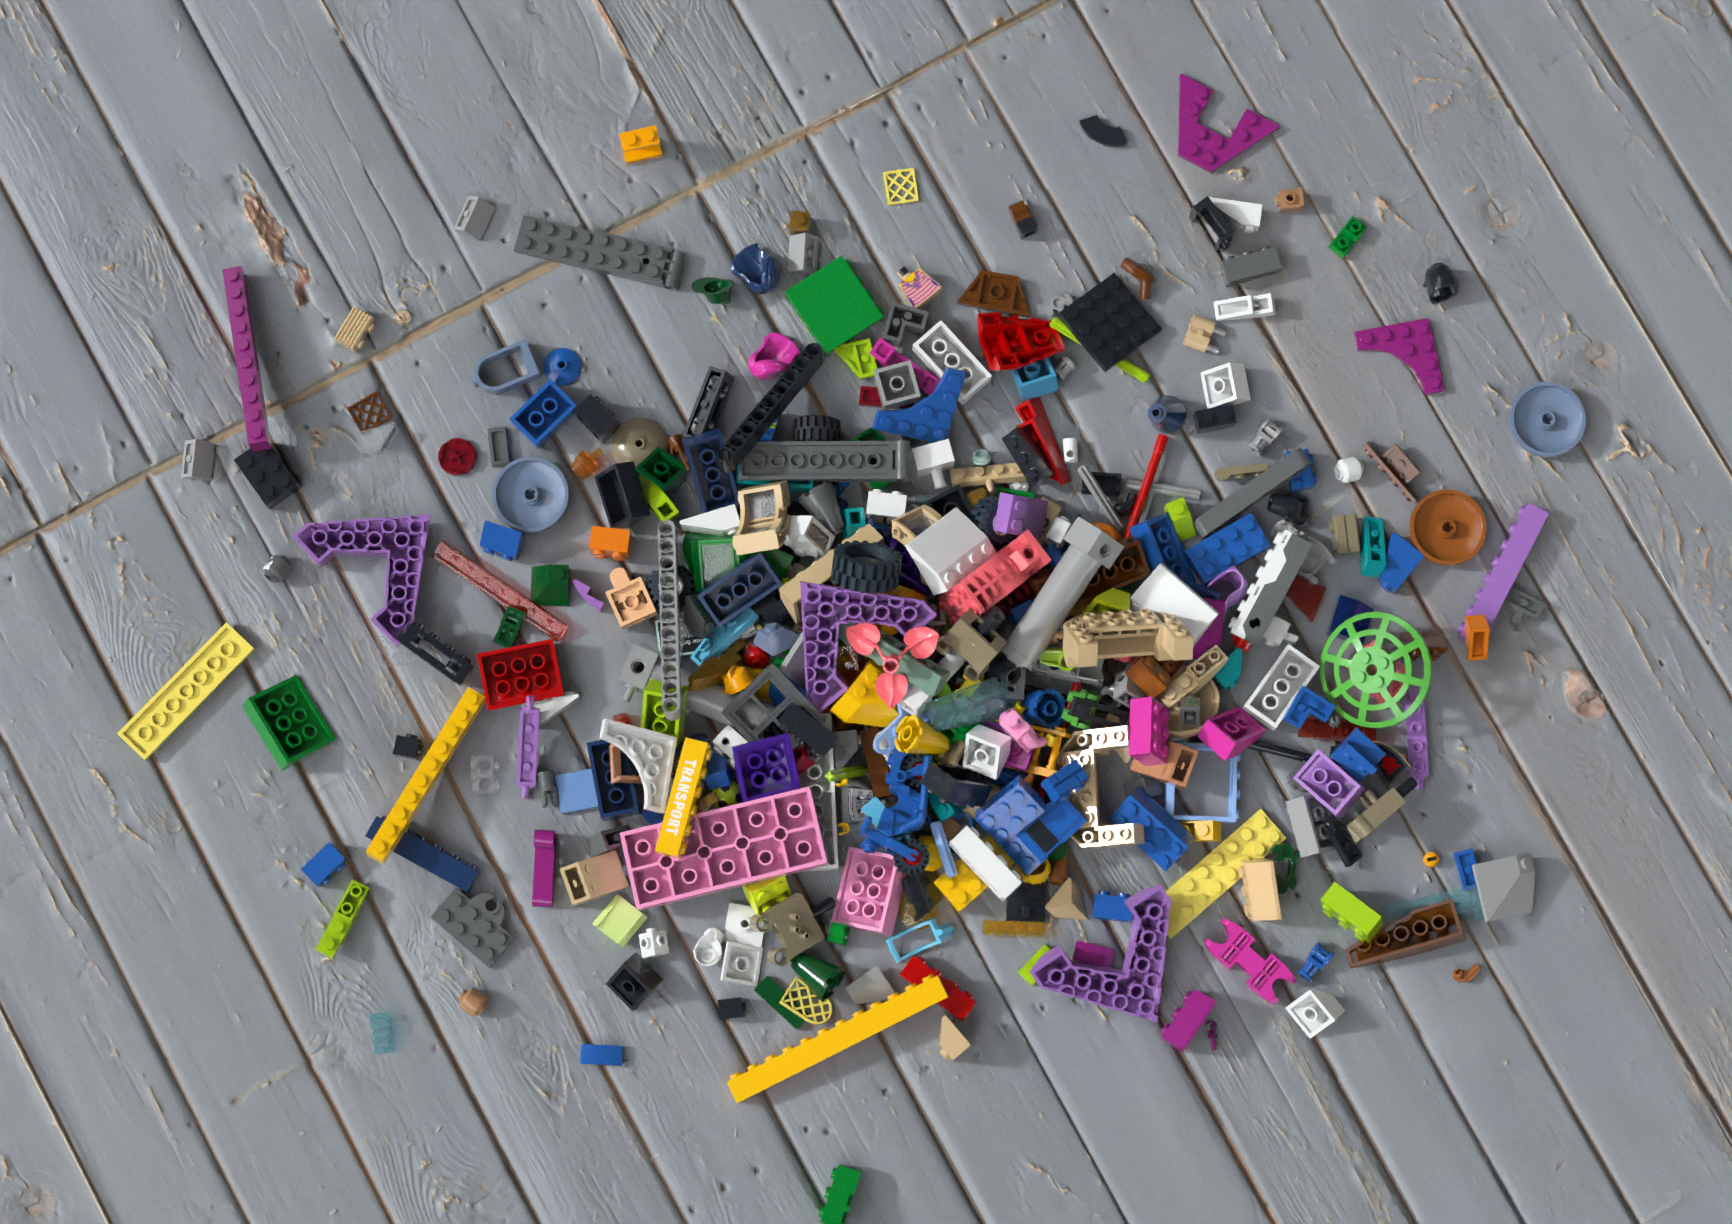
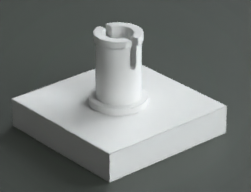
[723,903,764,947]

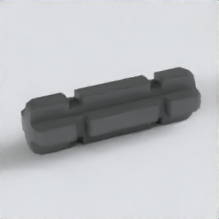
[1327,700,1340,728]

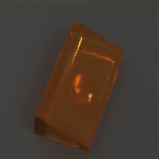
[837,645,862,685]

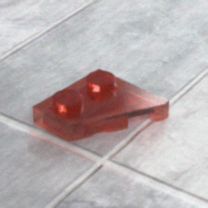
[1286,576,1326,623]

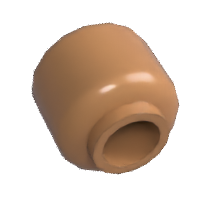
[458,987,488,1017]

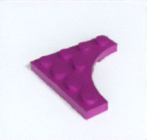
[1354,318,1445,395]

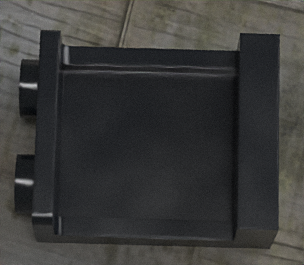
[1189,196,1235,252]

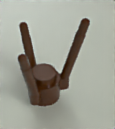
[668,434,690,471]

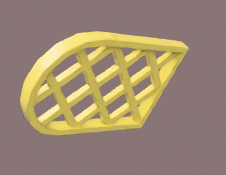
[779,977,832,1025]

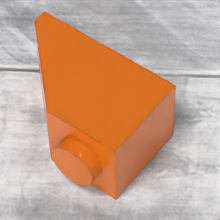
[1464,615,1490,661]

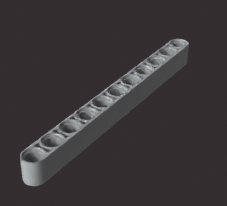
[658,520,682,721]

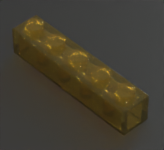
[982,920,1044,937]

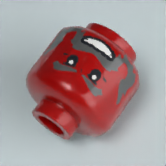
[743,640,769,669]

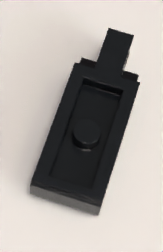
[1322,815,1362,867]

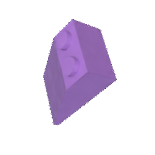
[993,492,1049,538]
[1293,749,1366,818]

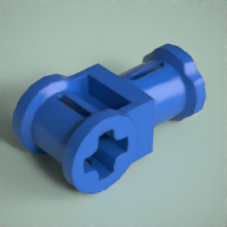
[1297,941,1334,983]

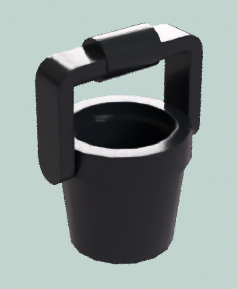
[1267,493,1309,525]

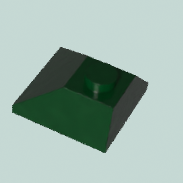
[635,447,688,492]
[530,564,570,606]

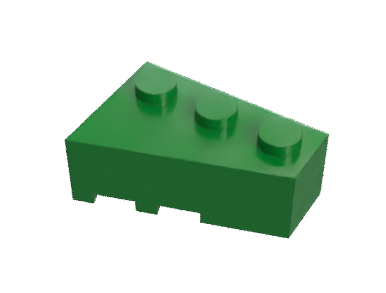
[818,1165,861,1224]

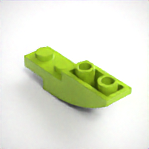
[315,879,370,959]

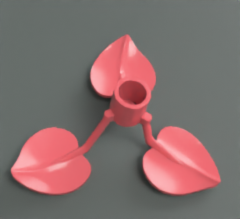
[846,623,939,708]

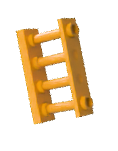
[994,717,1072,777]

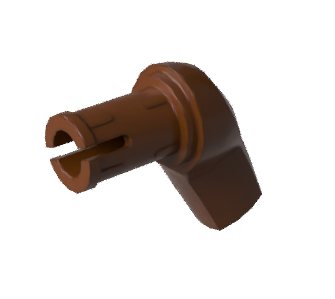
[1120,258,1155,300]

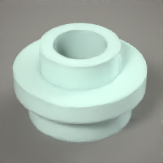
[972,449,991,466]

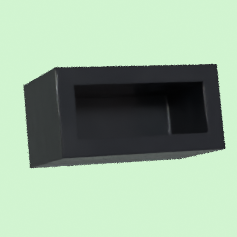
[1193,404,1237,434]

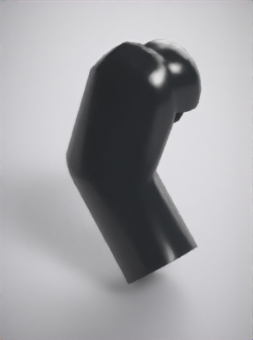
[1113,492,1138,516]

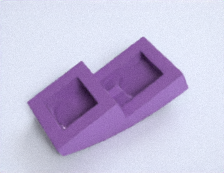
[572,579,605,613]

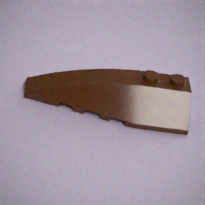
[1345,899,1465,969]

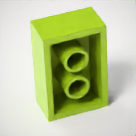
[641,679,688,747]
[1320,882,1383,943]

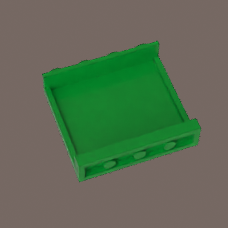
[785,255,884,358]

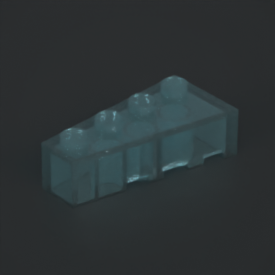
[925,677,1006,732]

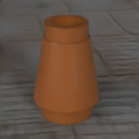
[1048,857,1069,886]

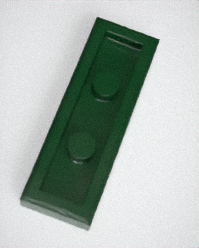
[754,976,809,1030]

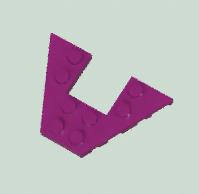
[1178,74,1279,173]

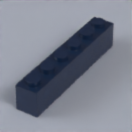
[365,815,480,893]

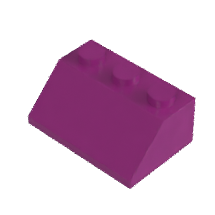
[1160,989,1216,1052]

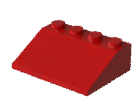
[477,639,564,711]

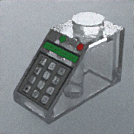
[357,423,397,459]

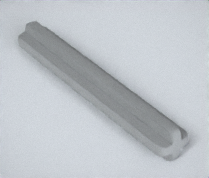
[1077,465,1124,531]
[1126,478,1201,500]

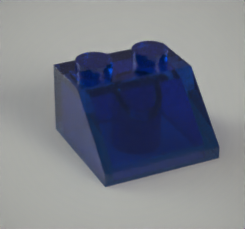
[1326,595,1374,645]

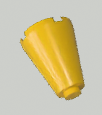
[895,715,950,755]

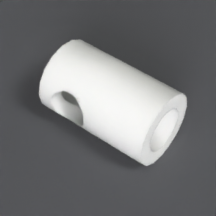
[1063,438,1078,463]

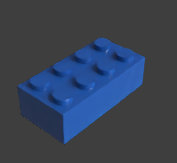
[1184,513,1271,586]
[1108,786,1196,871]

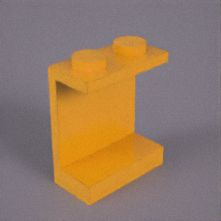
[619,125,662,165]

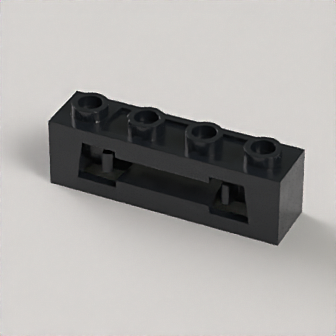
[682,366,734,438]
[395,621,474,686]

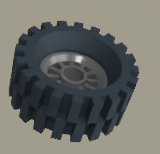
[831,540,902,594]

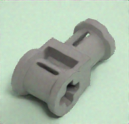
[1247,417,1284,456]

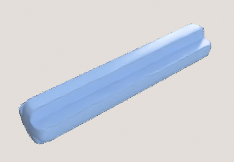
[930,821,958,878]

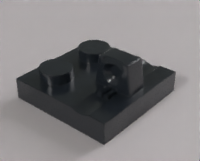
[1006,883,1046,923]

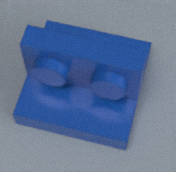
[1330,727,1386,782]

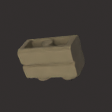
[1329,514,1361,556]

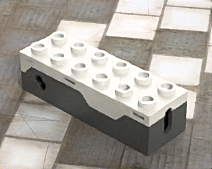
[1228,530,1313,652]

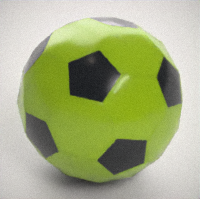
[708,779,741,809]

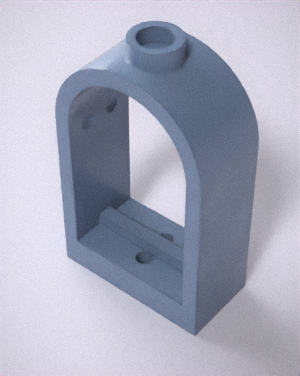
[471,339,541,395]

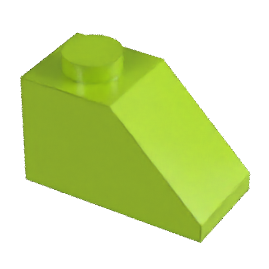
[1163,497,1196,542]

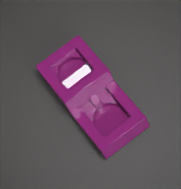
[1072,940,1115,968]

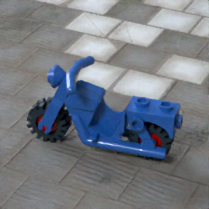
[859,748,936,877]

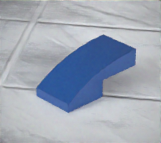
[580,1044,623,1066]

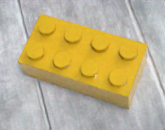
[933,834,1016,913]

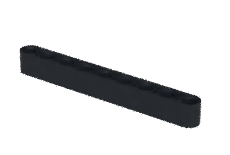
[717,343,823,473]

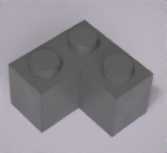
[882,302,929,348]

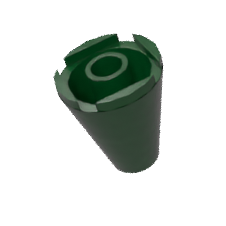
[790,952,845,1002]

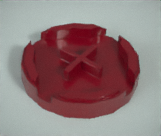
[438,438,476,476]

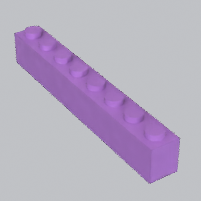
[1456,502,1549,642]

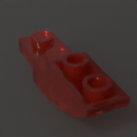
[1298,718,1376,741]

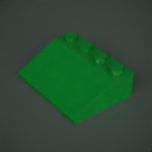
[242,675,336,771]

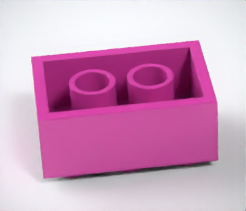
[1129,697,1170,766]

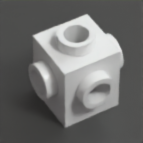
[639,928,670,958]

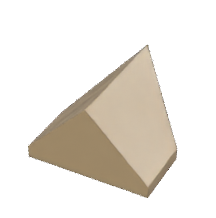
[1045,878,1089,920]

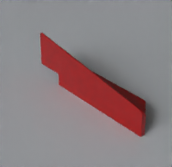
[1014,397,1071,485]

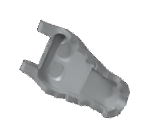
[1270,520,1338,585]

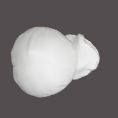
[693,927,724,966]

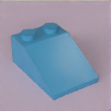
[1010,357,1058,402]

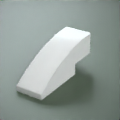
[1214,293,1276,321]

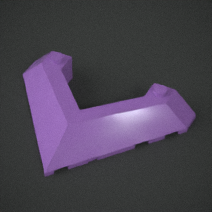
[293,514,431,647]
[800,581,937,713]
[1030,884,1171,1023]

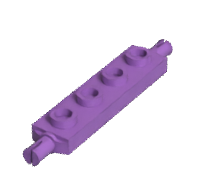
[1405,686,1429,790]
[516,695,540,799]

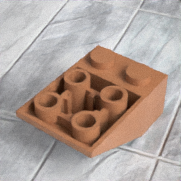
[1130,741,1199,790]

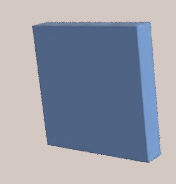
[554,769,598,814]

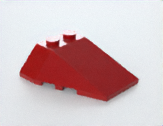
[977,312,1065,371]

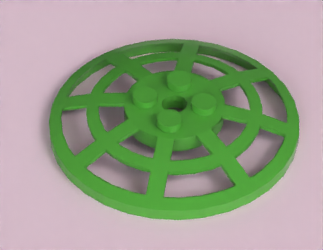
[1320,612,1433,728]

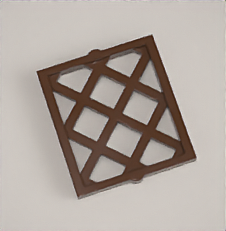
[347,391,392,435]

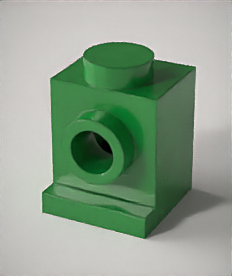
[827,922,851,946]

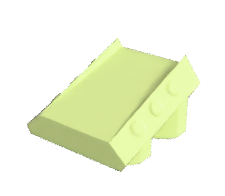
[592,894,647,948]

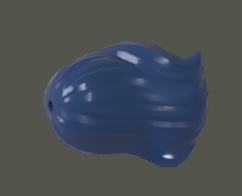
[730,243,779,294]

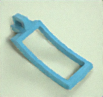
[886,918,955,963]

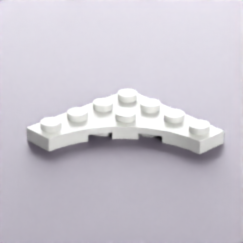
[599,719,677,814]

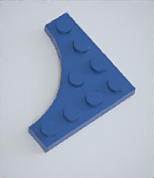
[872,367,966,443]

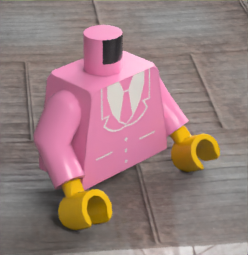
[999,701,1058,754]

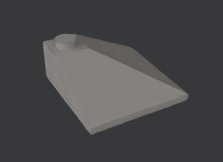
[1472,853,1535,922]

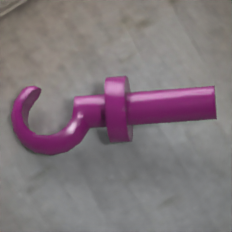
[1205,1021,1217,1051]

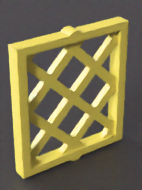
[883,168,919,206]

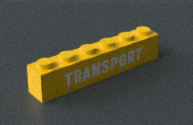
[655,738,712,859]

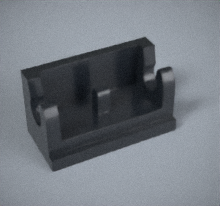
[1081,472,1122,496]

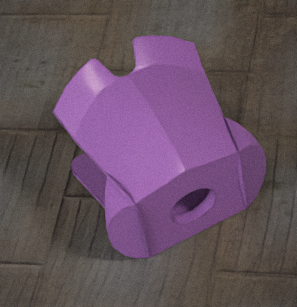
[1207,566,1248,615]

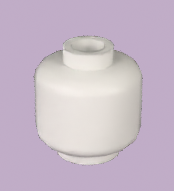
[1334,457,1364,483]

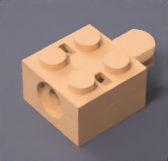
[605,568,657,630]

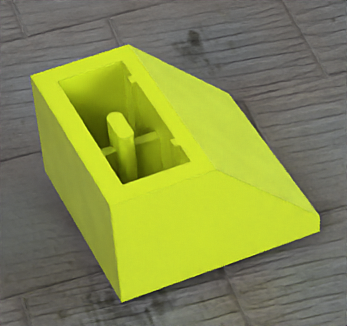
[742,876,791,922]

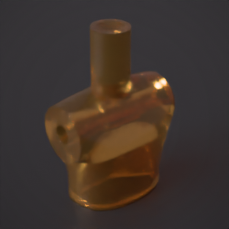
[569,447,604,481]

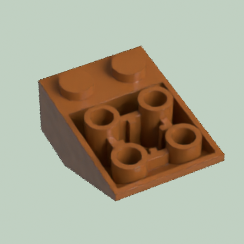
[1125,655,1185,698]

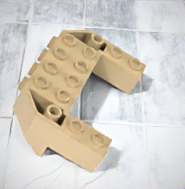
[1063,609,1194,667]
[1057,725,1145,849]

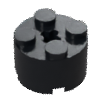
[752,590,792,627]

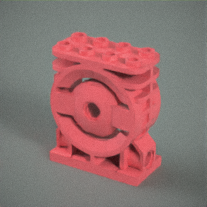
[938,530,1051,626]

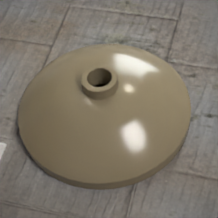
[611,418,668,475]

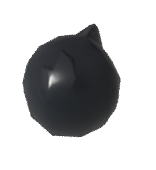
[1423,263,1459,304]

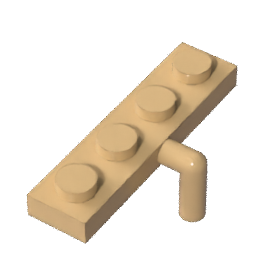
[950,463,1027,497]

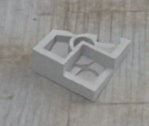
[845,966,895,1005]

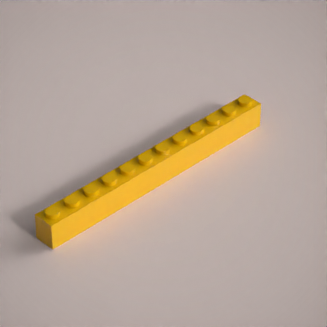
[727,974,949,1103]

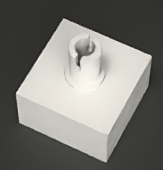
[911,439,955,489]

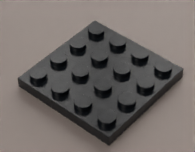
[1057,273,1162,373]

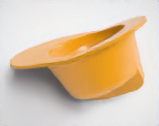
[723,665,758,694]

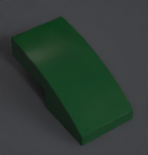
[493,605,526,648]

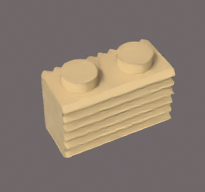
[334,306,375,353]

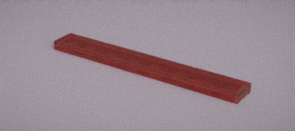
[432,540,569,642]

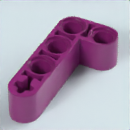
[532,829,557,908]

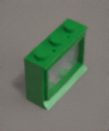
[691,536,744,594]

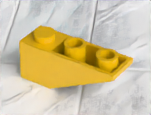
[1179,820,1221,842]

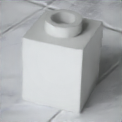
[1262,616,1299,647]

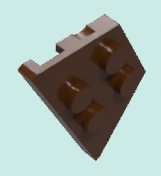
[957,270,1030,318]

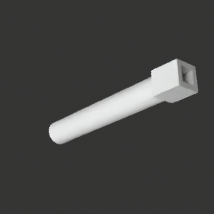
[901,606,1005,717]

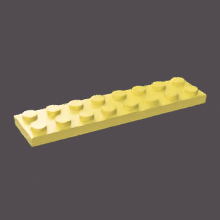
[117,622,255,761]
[1166,809,1286,939]

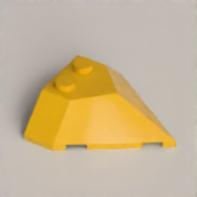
[829,659,899,728]

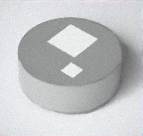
[1009,481,1028,491]

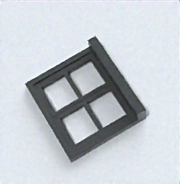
[721,664,826,750]

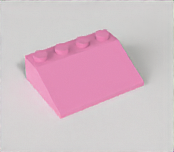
[831,847,906,936]

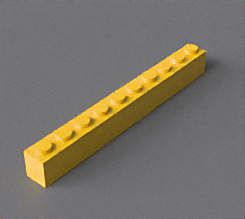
[366,687,486,865]

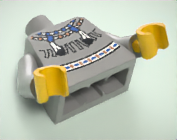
[835,778,885,835]

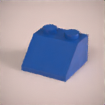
[480,520,525,562]

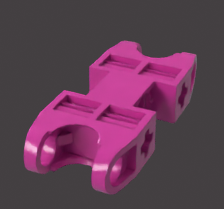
[1203,918,1297,1005]

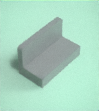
[453,196,495,240]
[787,232,819,274]
[181,439,215,481]

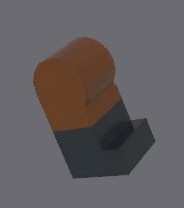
[1008,200,1037,239]

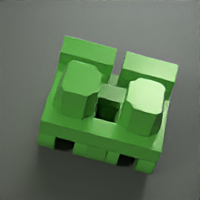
[1061,689,1101,730]

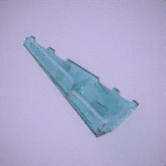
[1381,884,1485,921]

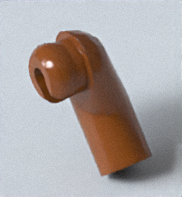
[1453,964,1482,983]

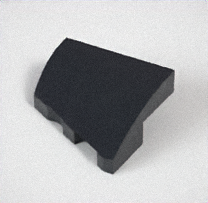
[901,871,944,921]

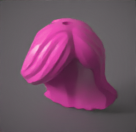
[748,333,801,381]

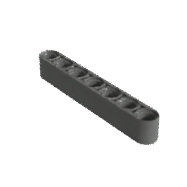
[1193,448,1312,539]

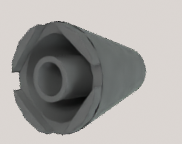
[798,482,845,536]

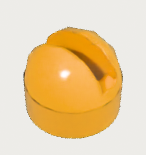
[1423,852,1440,867]

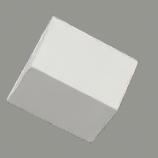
[720,941,763,987]

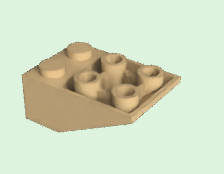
[559,850,629,907]

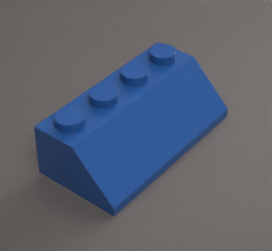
[1129,512,1196,583]

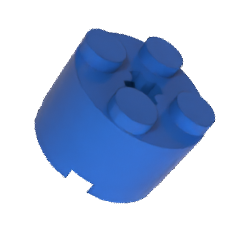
[1022,689,1066,728]

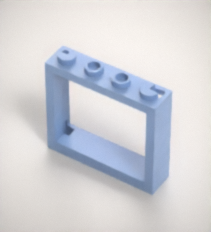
[1164,742,1241,824]

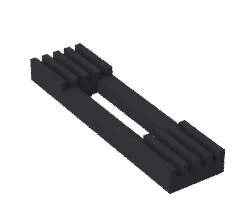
[1067,696,1130,727]

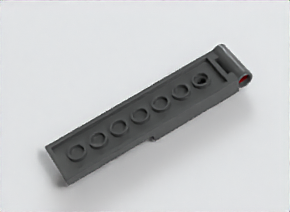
[514,215,686,291]
[739,440,910,482]

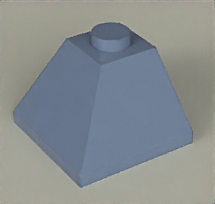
[753,623,801,656]

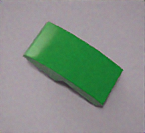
[1328,216,1367,259]

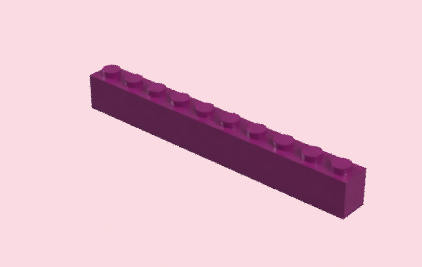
[222,266,272,452]

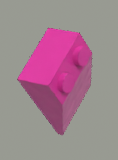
[1197,706,1266,761]

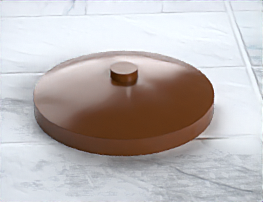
[1409,490,1487,566]

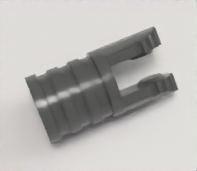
[537,771,559,808]

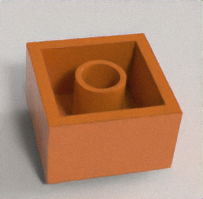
[589,526,632,562]

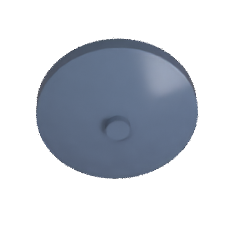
[1508,382,1586,458]
[492,457,569,533]

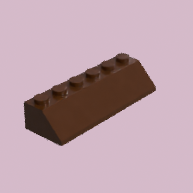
[1028,536,1151,606]

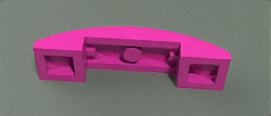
[869,338,940,396]

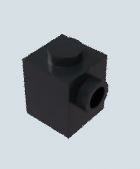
[393,734,424,760]

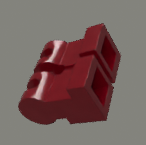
[993,582,1034,621]

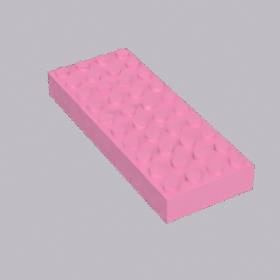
[620,787,829,911]

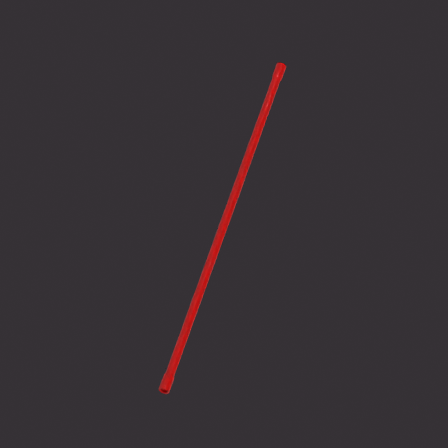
[1036,434,1169,800]

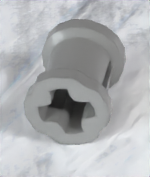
[1053,356,1076,381]

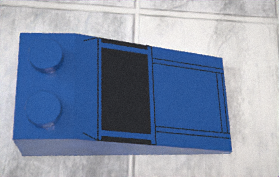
[1002,799,1087,875]

